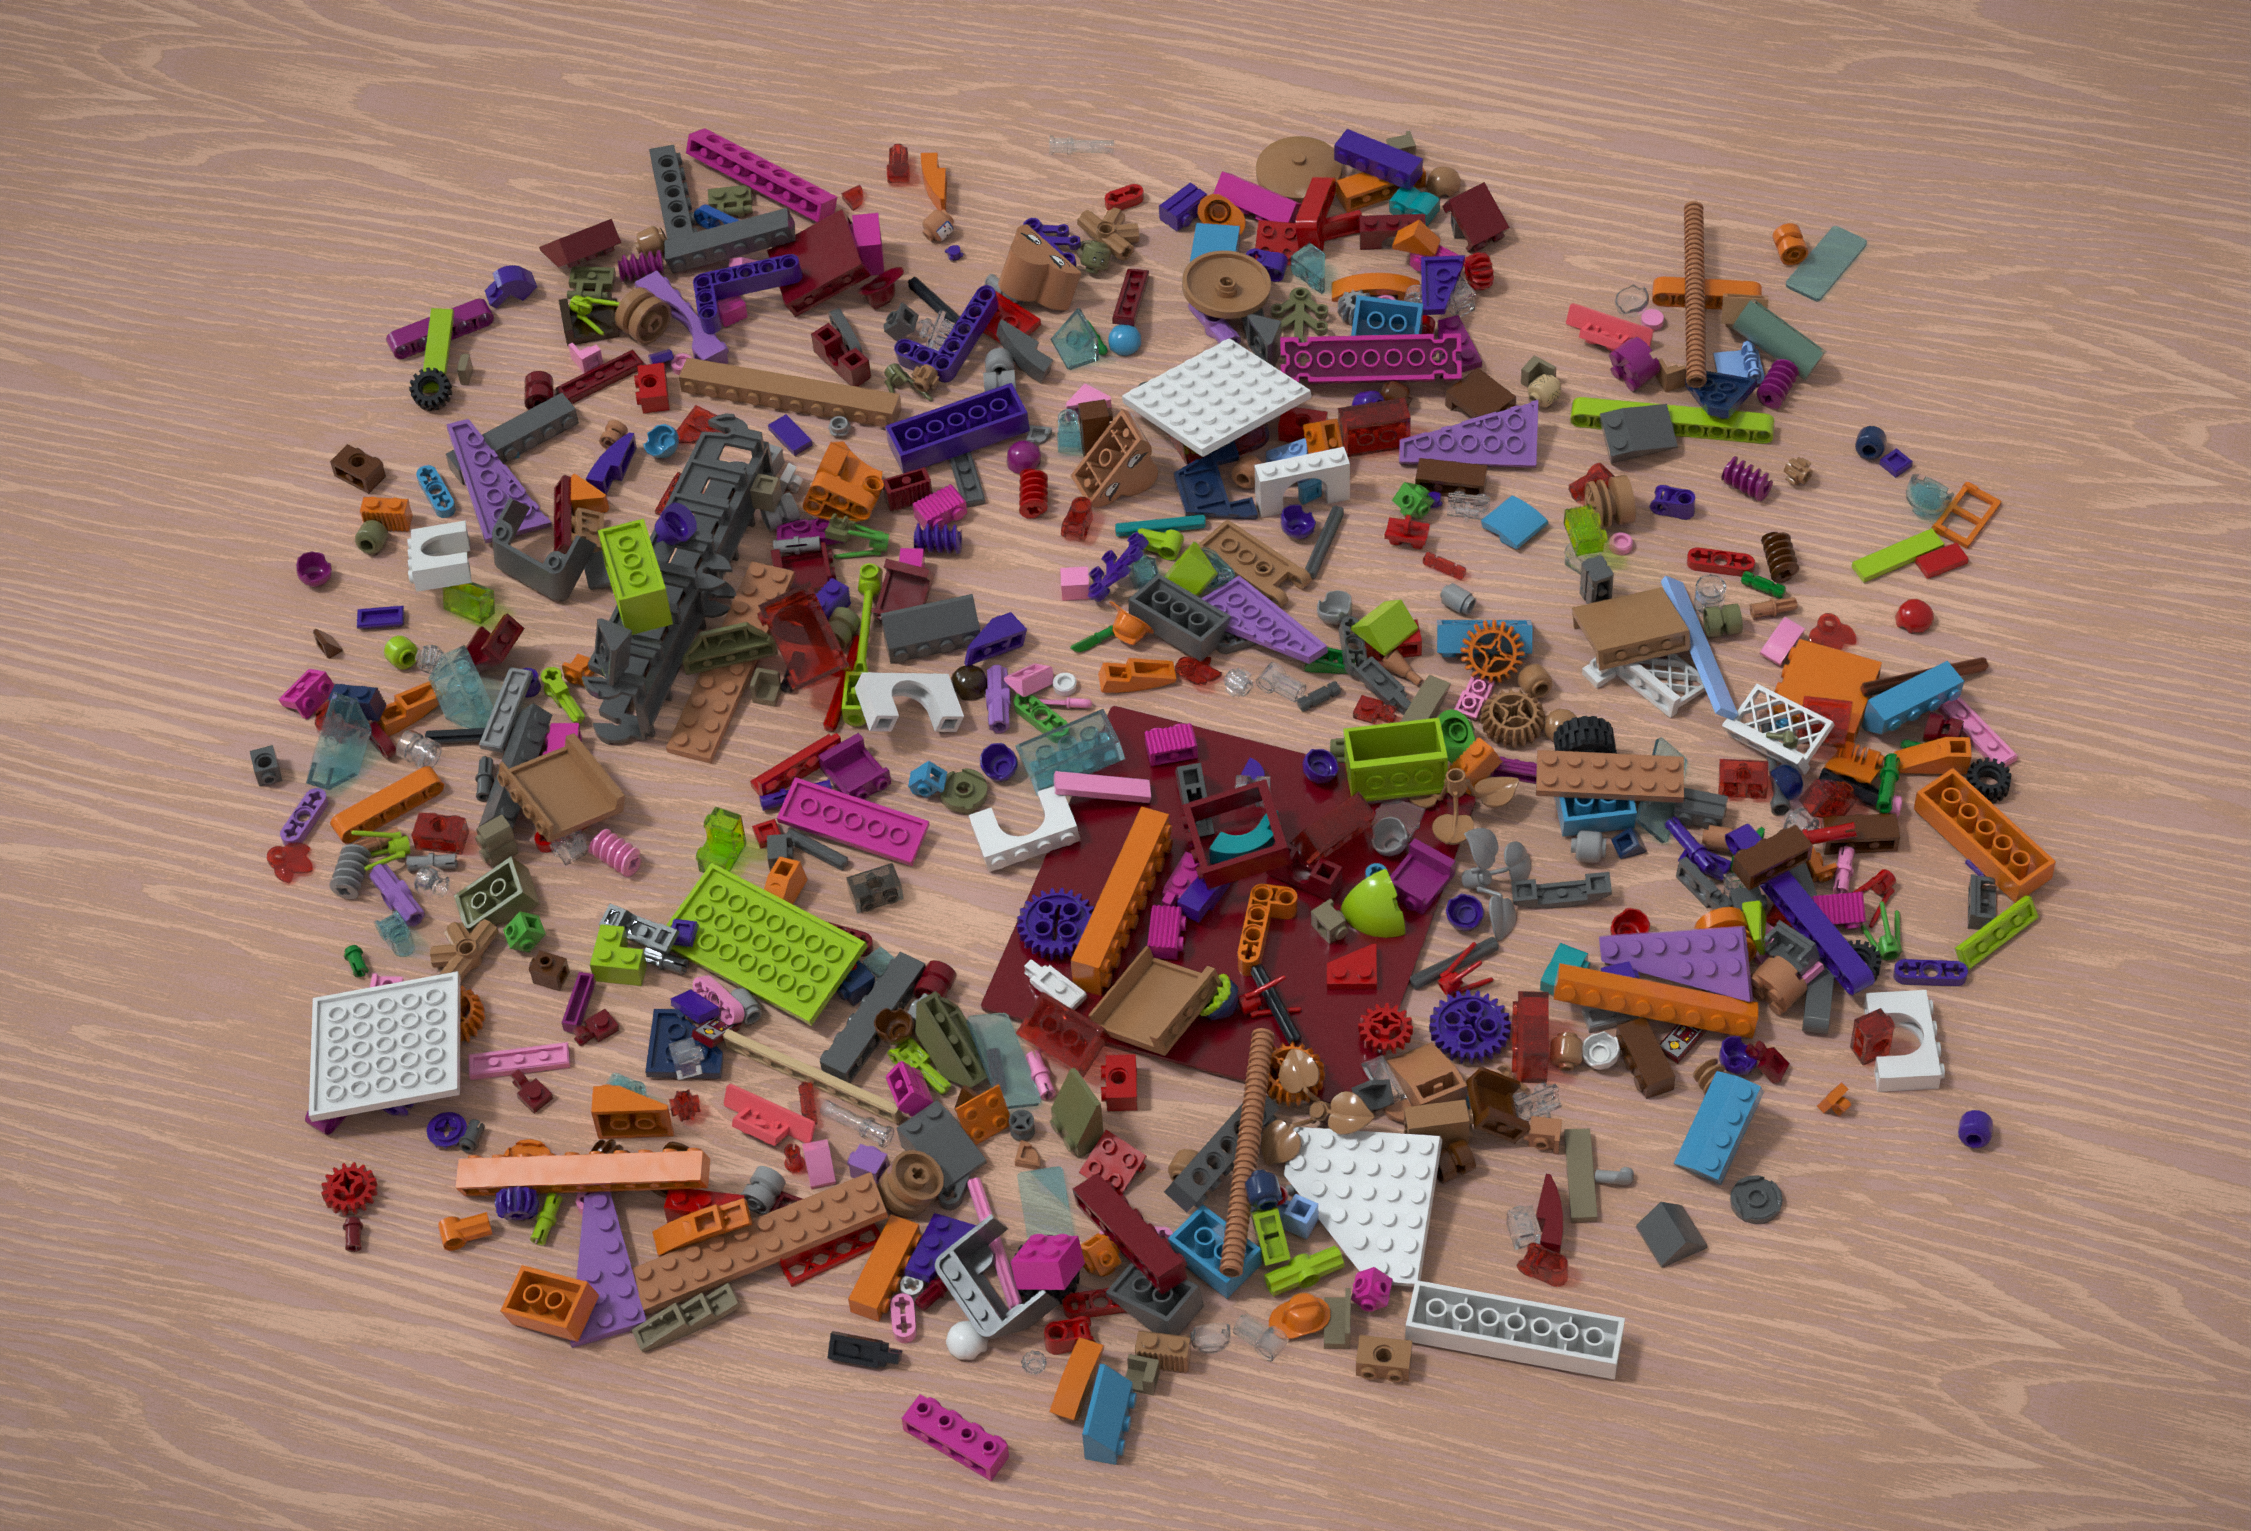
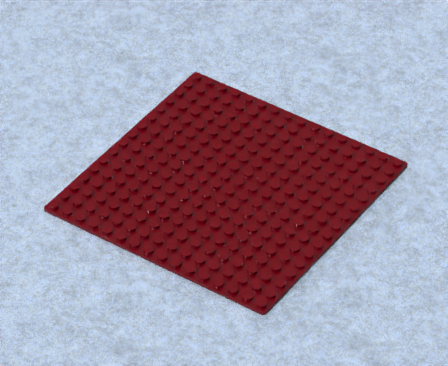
[981,706,1476,1103]

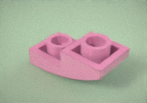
[1760,617,1805,666]
[1454,675,1495,720]

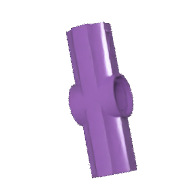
[1188,303,1241,344]
[986,665,1011,733]
[369,864,425,927]

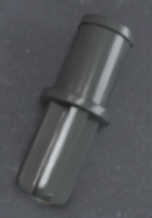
[475,756,495,802]
[644,947,689,975]

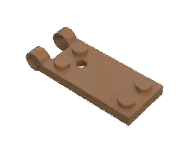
[1198,519,1312,608]

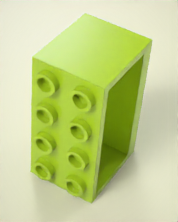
[597,518,673,635]
[1343,718,1448,803]

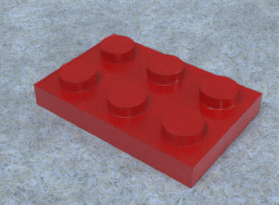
[976,291,1041,344]

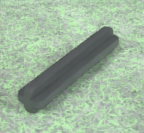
[786,829,849,870]

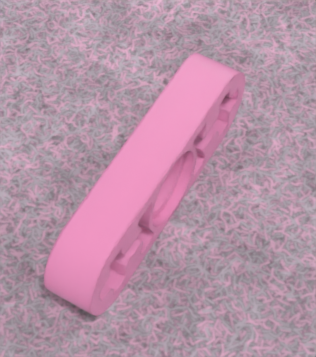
[693,975,744,1025]

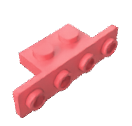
[1566,303,1654,351]
[724,1083,815,1146]

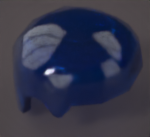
[1770,764,1804,801]

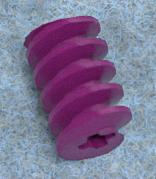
[618,250,664,282]
[1756,359,1799,409]
[1721,456,1773,501]

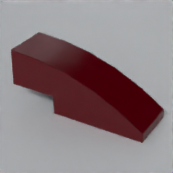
[1534,1173,1563,1259]

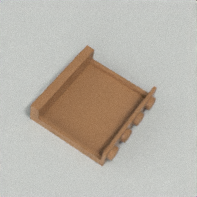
[1572,587,1690,671]
[497,733,625,842]
[1088,946,1222,1056]

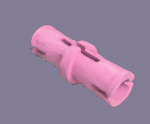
[1833,846,1855,894]
[1025,1050,1056,1100]

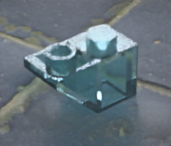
[1291,243,1325,294]
[1129,554,1159,591]

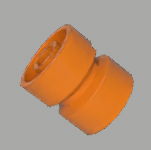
[1772,223,1808,265]

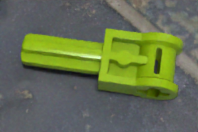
[541,667,585,724]
[887,1037,951,1095]

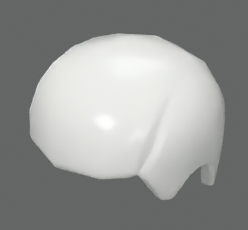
[1583,1031,1620,1070]
[946,1321,988,1360]

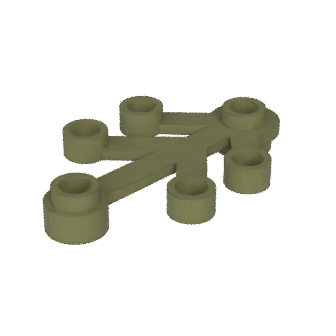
[1271,287,1328,343]

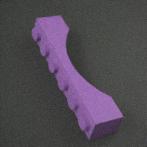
[635,271,729,364]

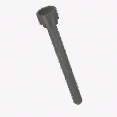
[1760,723,1791,816]

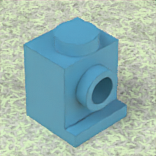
[908,761,947,798]

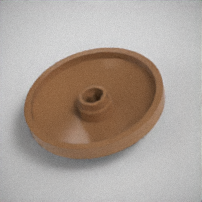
[1256,136,1342,204]
[1182,251,1271,319]

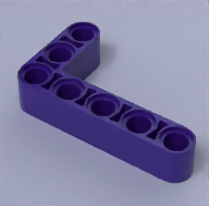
[693,254,803,334]
[894,285,999,383]

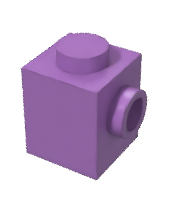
[847,1144,889,1184]

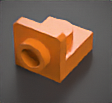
[562,653,595,687]
[1805,846,1838,883]

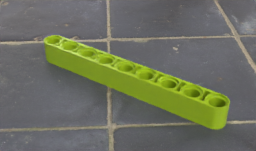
[1570,397,1775,444]

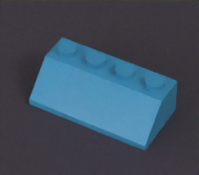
[1437,620,1533,658]
[1862,661,1964,734]
[1674,1071,1764,1185]

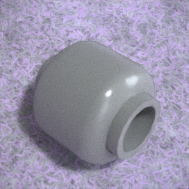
[985,348,1014,375]
[1571,830,1607,863]

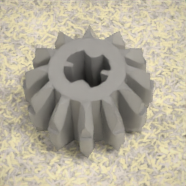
[1338,289,1371,326]

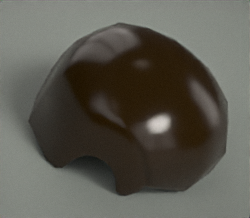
[951,665,988,700]

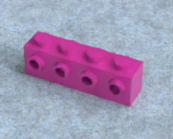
[1213,171,1301,223]
[901,1394,1009,1481]

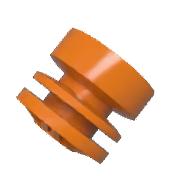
[1694,907,1757,962]

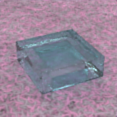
[863,946,895,978]

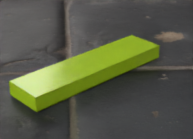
[423,308,454,393]
[1851,528,1944,583]
[1955,895,2039,970]

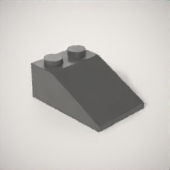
[1600,404,1678,464]
[897,1100,987,1190]
[1106,1263,1204,1335]

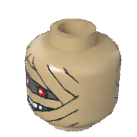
[1528,374,1561,408]

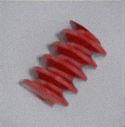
[1019,468,1048,519]

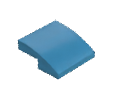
[1481,495,1549,549]

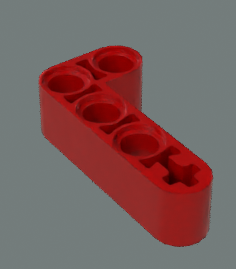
[1295,177,1336,253]

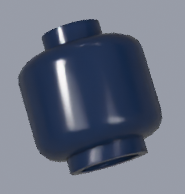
[1855,426,1887,460]
[1245,1169,1282,1210]

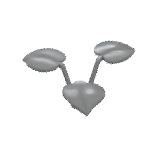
[1462,828,1531,941]

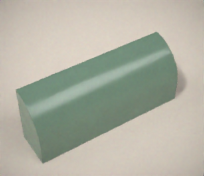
[1732,299,1827,381]

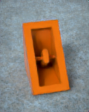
[1392,220,1441,257]
[571,473,610,514]

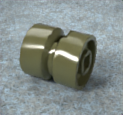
[1703,603,1743,638]
[820,607,861,651]

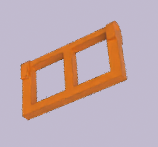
[1931,482,2002,549]

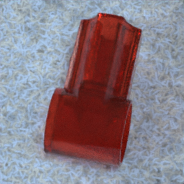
[887,144,910,183]
[1568,463,1615,502]

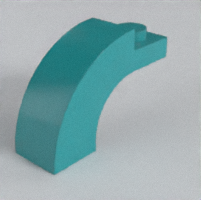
[1209,810,1281,864]

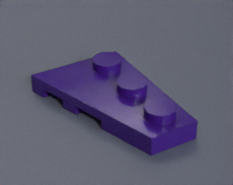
[1421,255,1465,315]

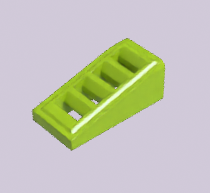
[1742,900,1766,955]

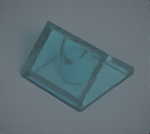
[1051,308,1099,370]

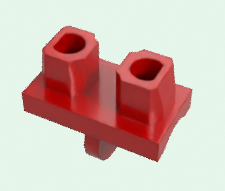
[1384,514,1430,549]

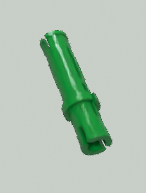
[1876,753,1900,813]

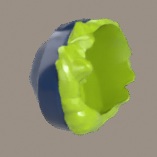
[1200,974,1239,1020]

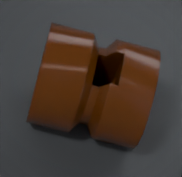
[1437,1139,1476,1184]

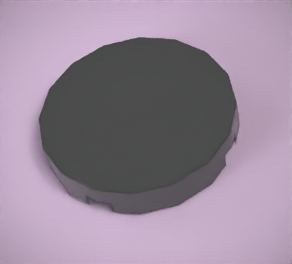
[1730,1175,1783,1224]

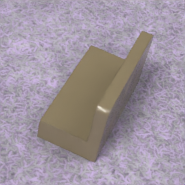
[1324,1288,1351,1349]

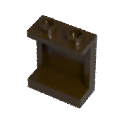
[559,291,619,346]

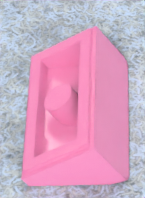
[1004,663,1053,697]

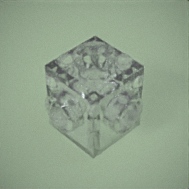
[550,829,589,866]

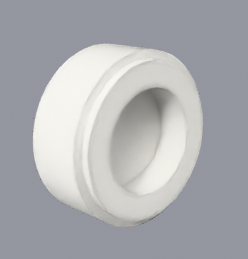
[1053,673,1077,696]

